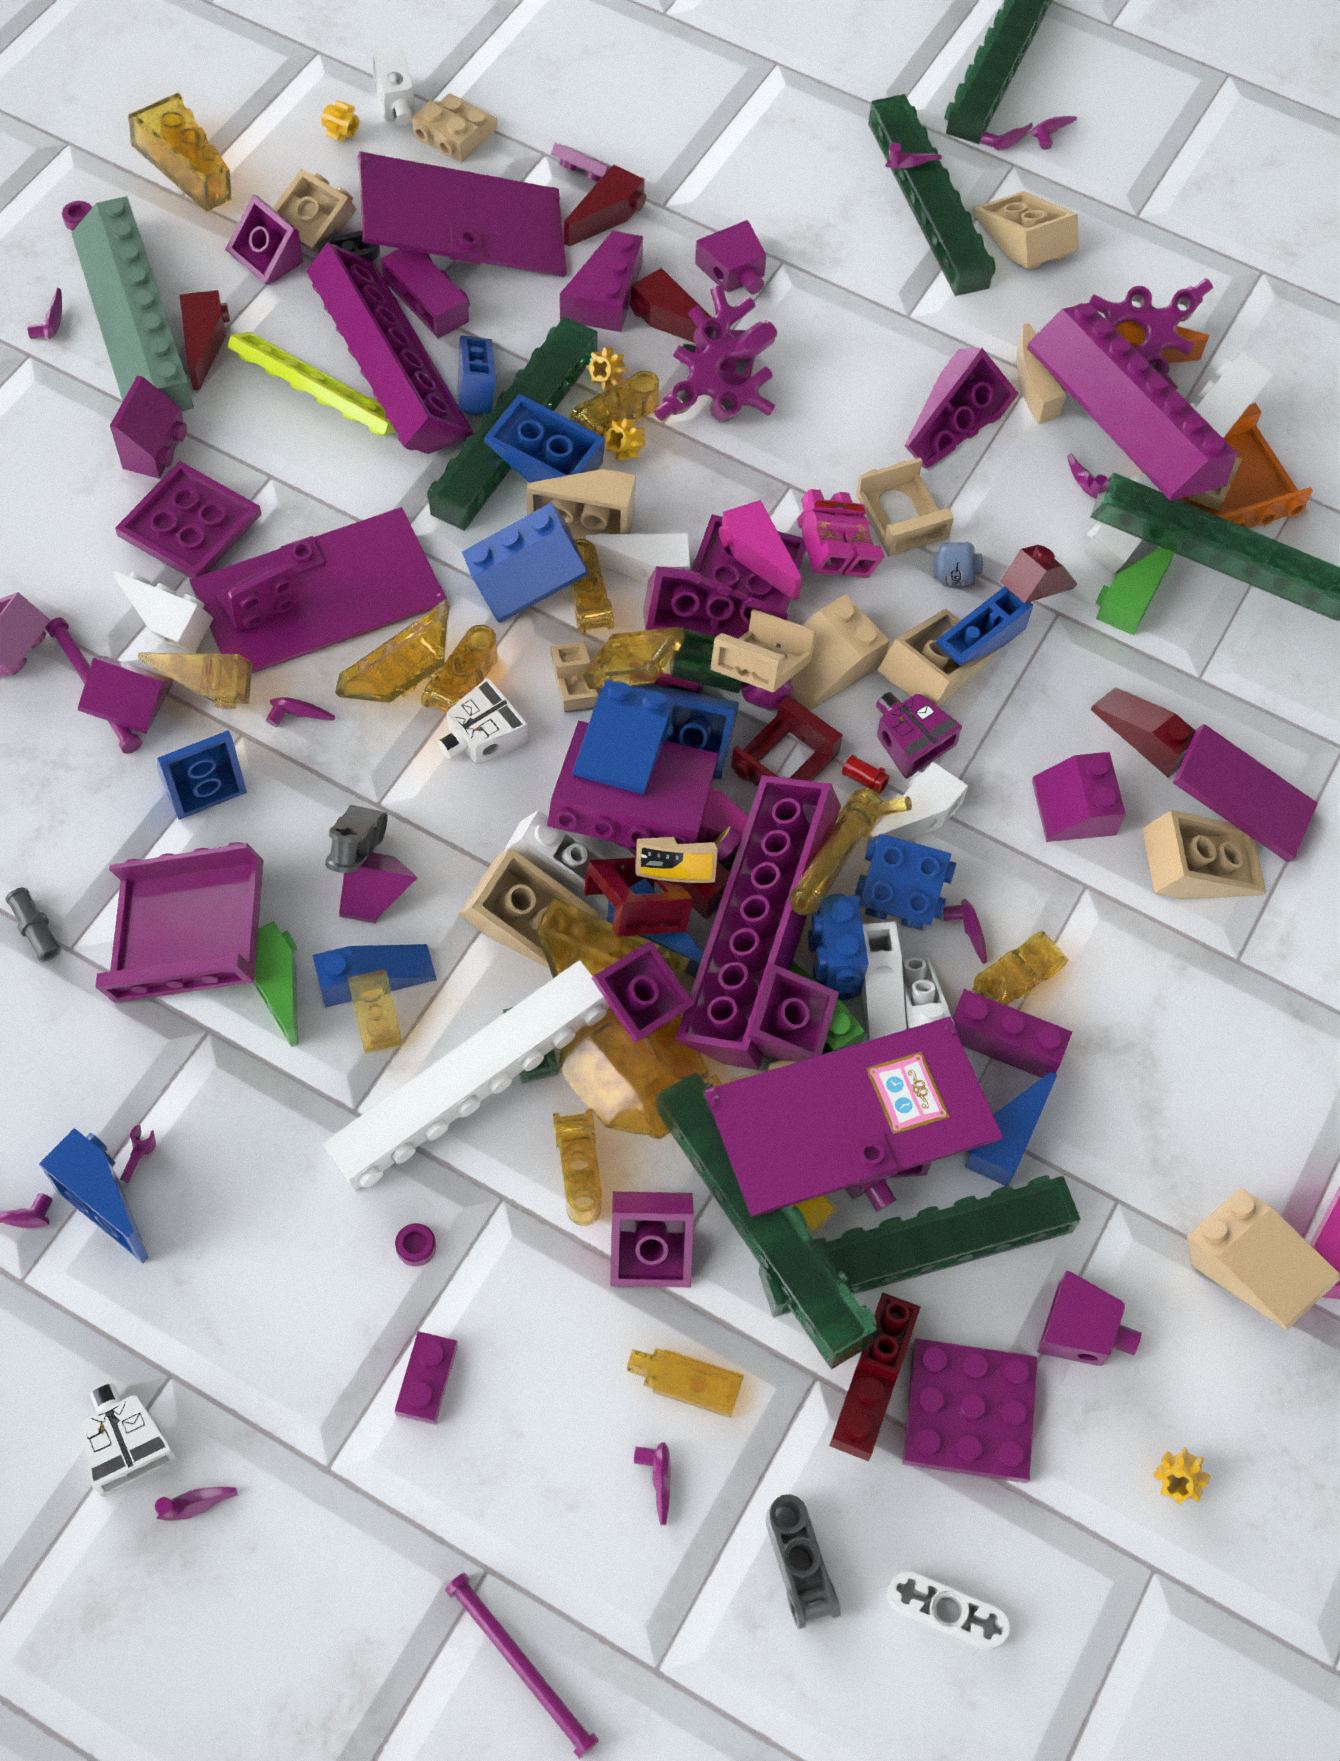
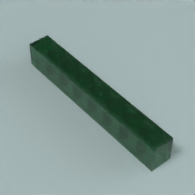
[944,0,1053,144]
[868,94,996,296]
[427,316,598,531]
[1090,472,1340,621]
[656,1072,877,1370]
[758,1175,1081,1318]

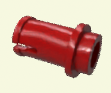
[842,755,890,794]

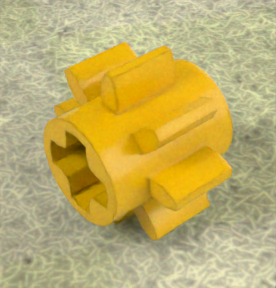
[321,100,359,142]
[586,347,629,389]
[605,419,646,460]
[1154,1447,1211,1505]

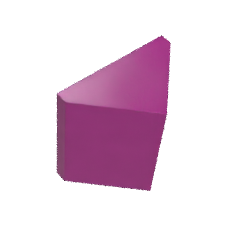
[225,194,303,285]
[78,656,173,734]
[591,941,694,1043]
[747,963,839,1062]

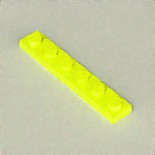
[228,331,396,436]

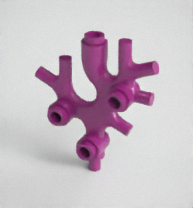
[1089,278,1213,390]
[654,286,778,422]

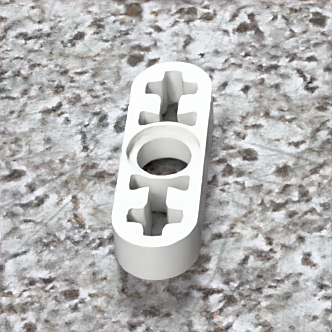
[887,1571,1010,1650]

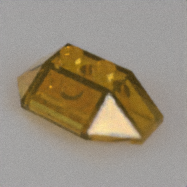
[335,599,450,703]
[536,897,690,1012]
[558,1009,691,1139]

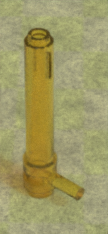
[790,788,912,915]

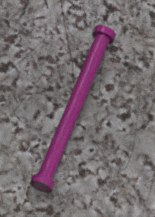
[46,617,142,754]
[445,1572,599,1759]

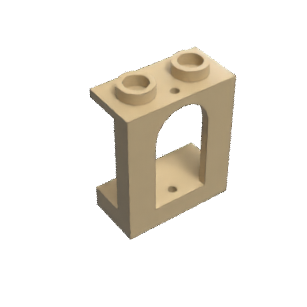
[856,457,954,557]
[710,609,816,692]

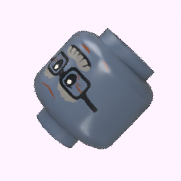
[933,542,983,587]

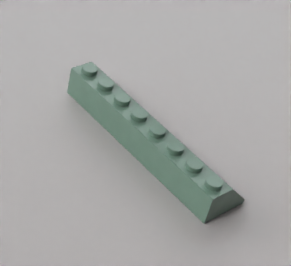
[71,196,194,411]

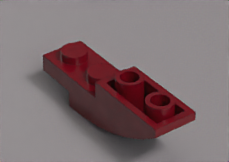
[829,1292,921,1462]

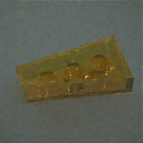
[128,92,231,212]

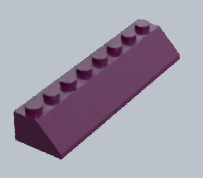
[306,242,475,454]
[1027,303,1237,501]
[675,775,841,1070]

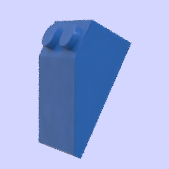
[484,394,605,483]
[572,679,676,795]
[157,730,247,820]
[39,1128,149,1263]

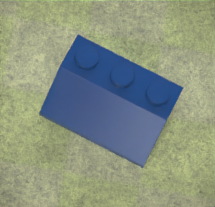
[462,502,589,623]
[632,680,739,779]

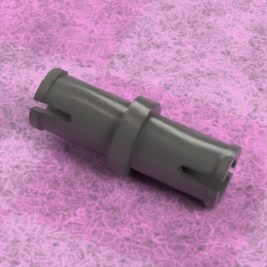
[5,887,62,962]

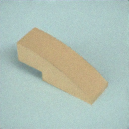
[1017,323,1066,424]

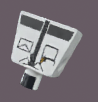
[372,44,415,126]
[438,678,528,764]
[80,1384,177,1497]

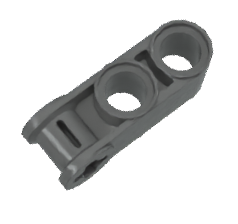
[325,805,388,873]
[765,1494,841,1629]

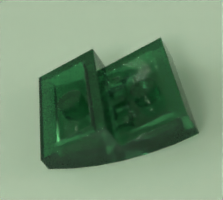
[670,627,742,694]

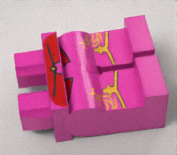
[797,489,884,577]

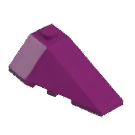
[905,348,1019,468]
[643,566,788,646]

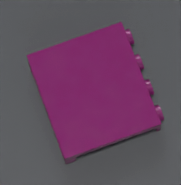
[547,720,718,848]
[95,842,264,1003]

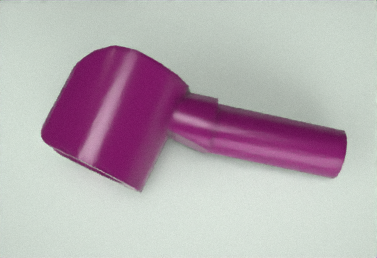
[120,1125,156,1183]

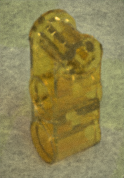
[570,371,659,439]
[569,539,614,635]
[421,625,498,714]
[970,931,1068,1005]
[552,1108,602,1226]

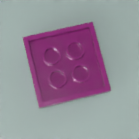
[115,461,262,579]
[692,514,807,612]
[902,1338,1037,1483]

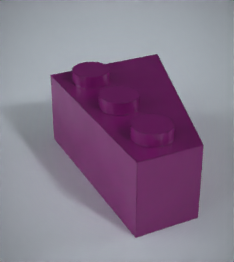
[560,231,643,332]

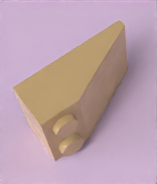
[973,191,1078,269]
[526,469,636,541]
[780,594,889,711]
[878,608,998,707]
[1142,810,1266,899]
[458,848,599,974]
[1187,1188,1340,1331]

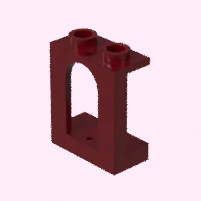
[731,694,843,787]
[584,857,693,937]

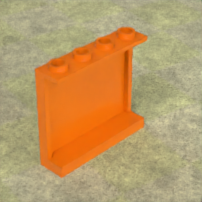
[1141,403,1313,547]

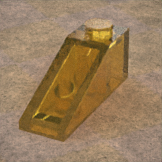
[138,652,253,709]

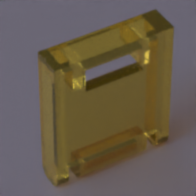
[582,627,686,689]

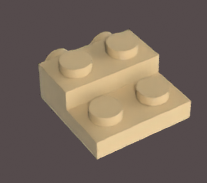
[412,93,498,162]
[273,169,357,254]

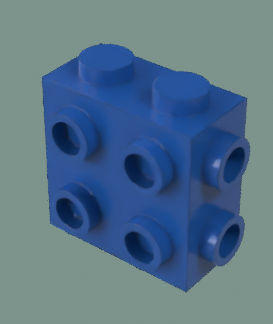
[854,833,956,930]
[808,894,869,1001]

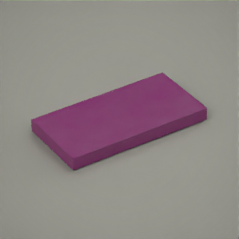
[1173,724,1318,862]

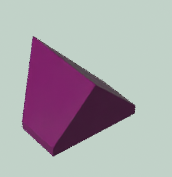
[339,852,418,924]

